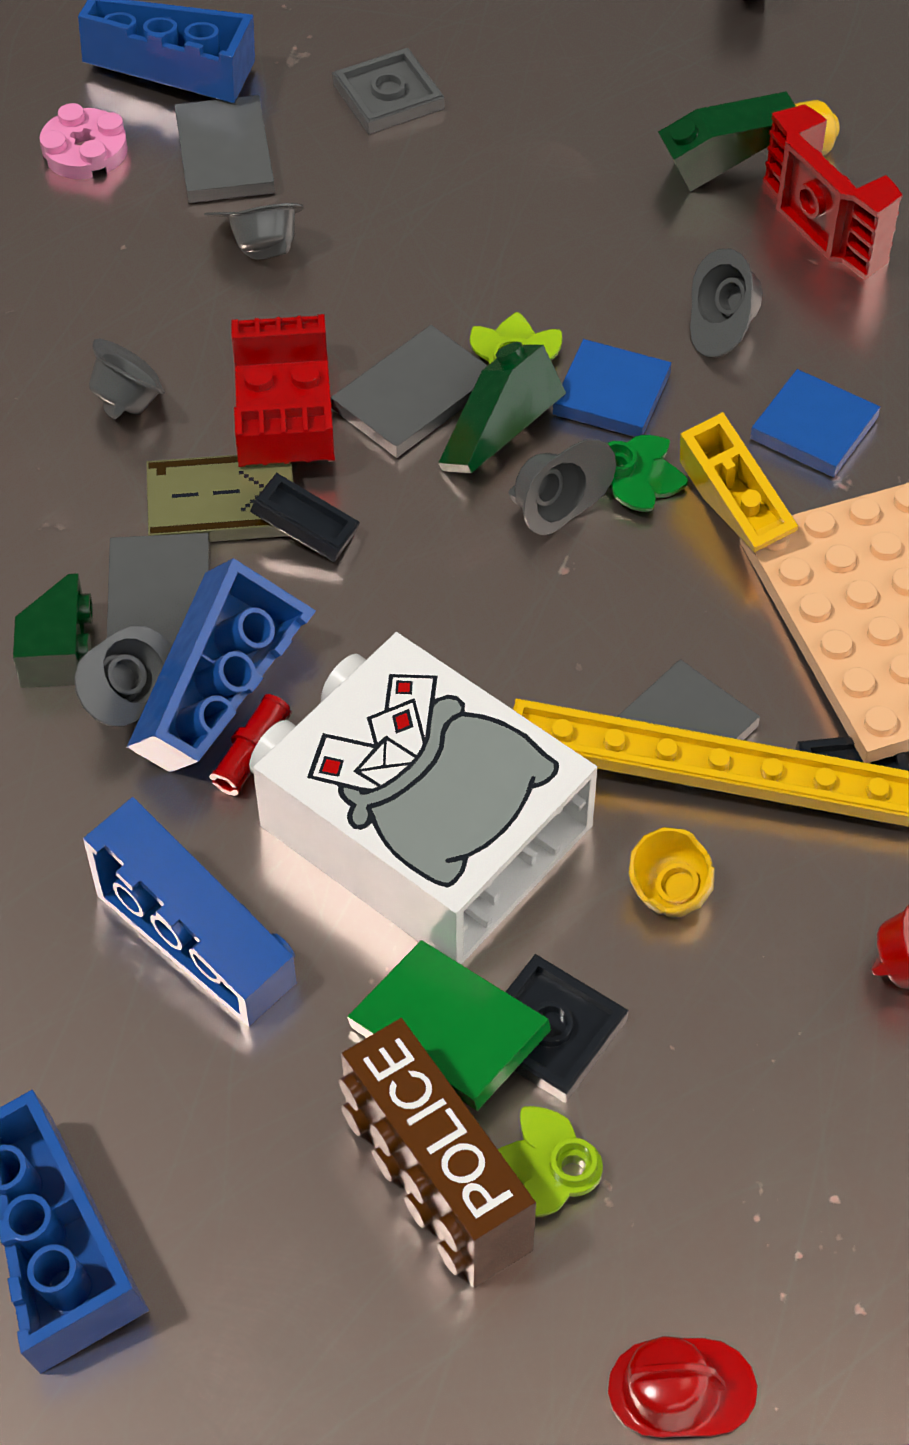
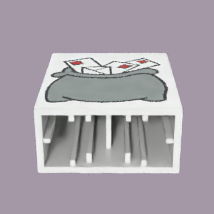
[249,632,597,964]

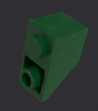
[13,573,93,688]

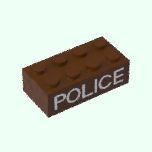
[339,1017,536,1288]

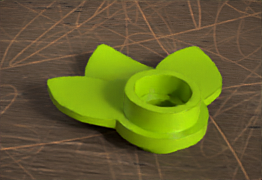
[470,312,562,364]
[498,1106,603,1217]

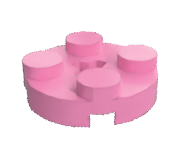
[39,103,128,179]

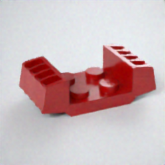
[763,104,902,280]
[231,314,335,467]

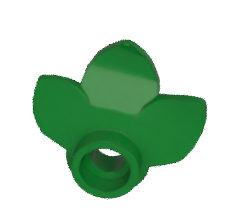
[607,435,688,512]

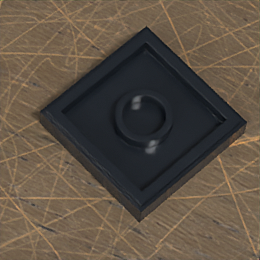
[506,954,629,1103]

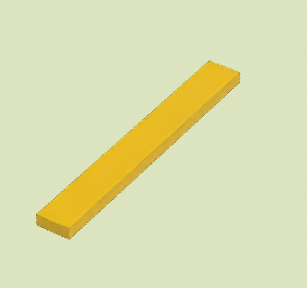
[513,698,909,827]

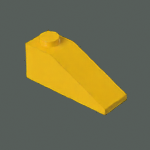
[680,412,798,552]

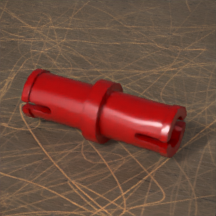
[209,694,292,796]

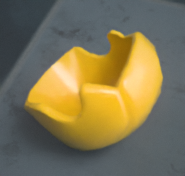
[629,827,715,917]

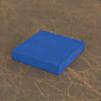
[552,339,672,437]
[750,369,881,478]

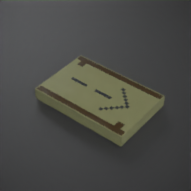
[146,455,293,542]

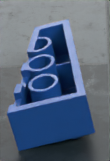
[78,0,255,103]
[127,558,316,772]
[83,797,297,1027]
[0,1089,149,1374]

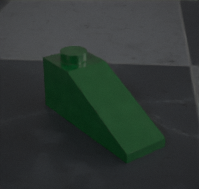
[658,91,796,192]
[438,342,566,473]

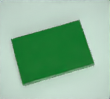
[347,940,551,1111]

